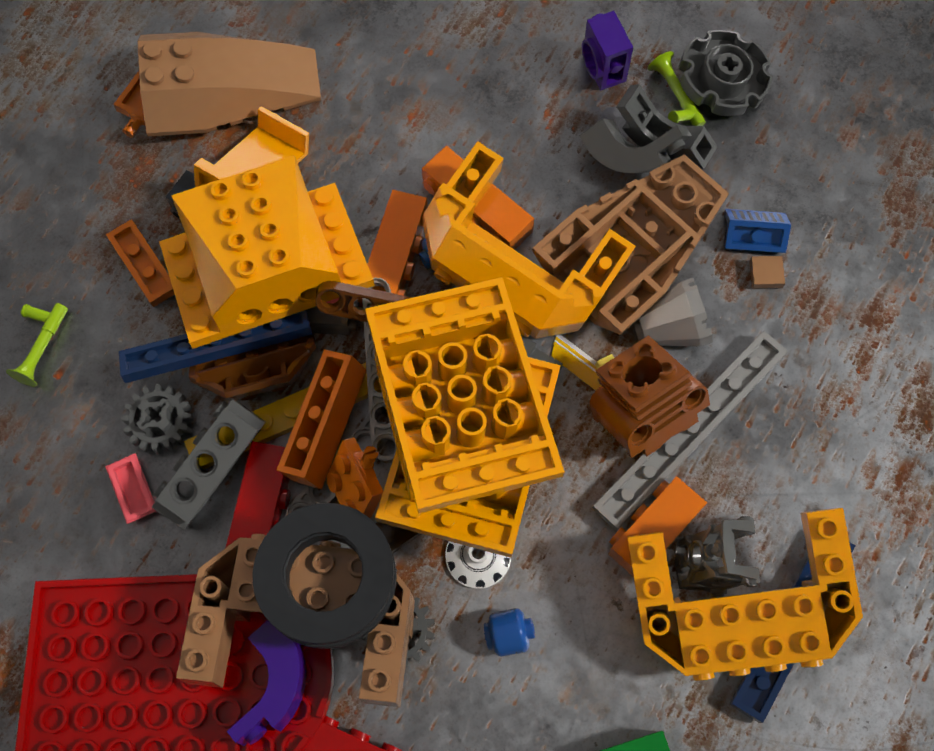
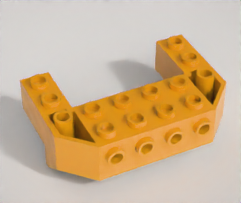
[423,141,636,339]
[628,508,863,681]

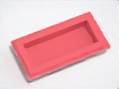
[105,453,156,524]

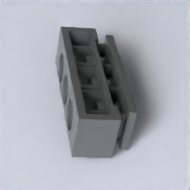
[152,399,266,530]

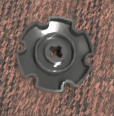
[679,30,773,116]

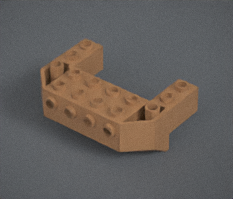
[176,534,415,707]

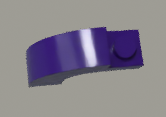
[227,620,306,746]

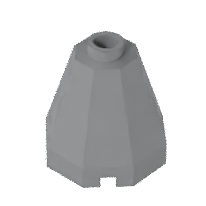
[634,278,713,347]

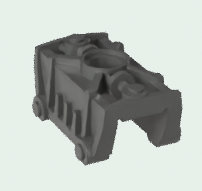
[675,516,760,597]

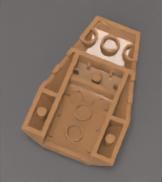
[137,32,321,137]
[532,154,729,334]

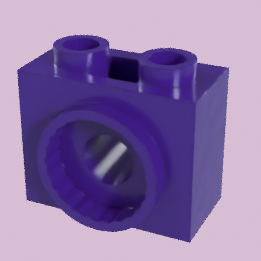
[582,10,633,91]

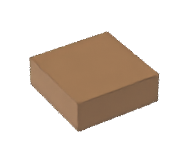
[749,256,785,289]

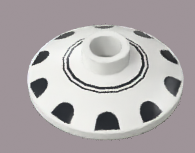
[445,541,511,589]

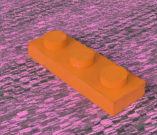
[106,219,175,307]

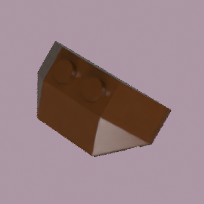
[189,330,316,401]

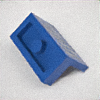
[724,209,791,253]

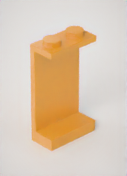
[194,106,309,187]

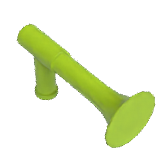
[647,51,706,126]
[6,303,68,387]

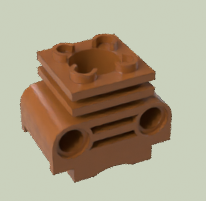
[590,335,710,458]

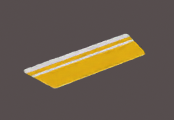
[551,334,602,391]

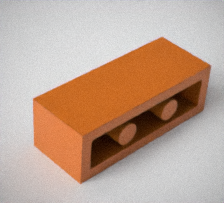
[608,476,707,577]

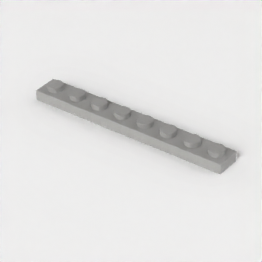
[592,331,788,531]

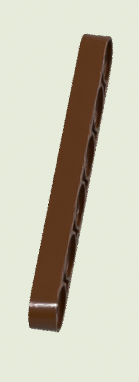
[316,281,413,322]

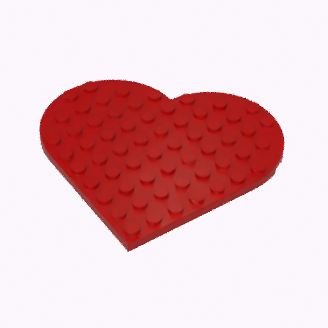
[15,574,334,751]

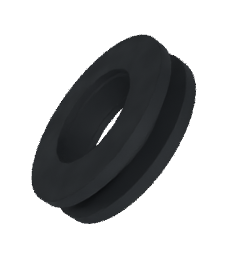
[253,503,397,649]

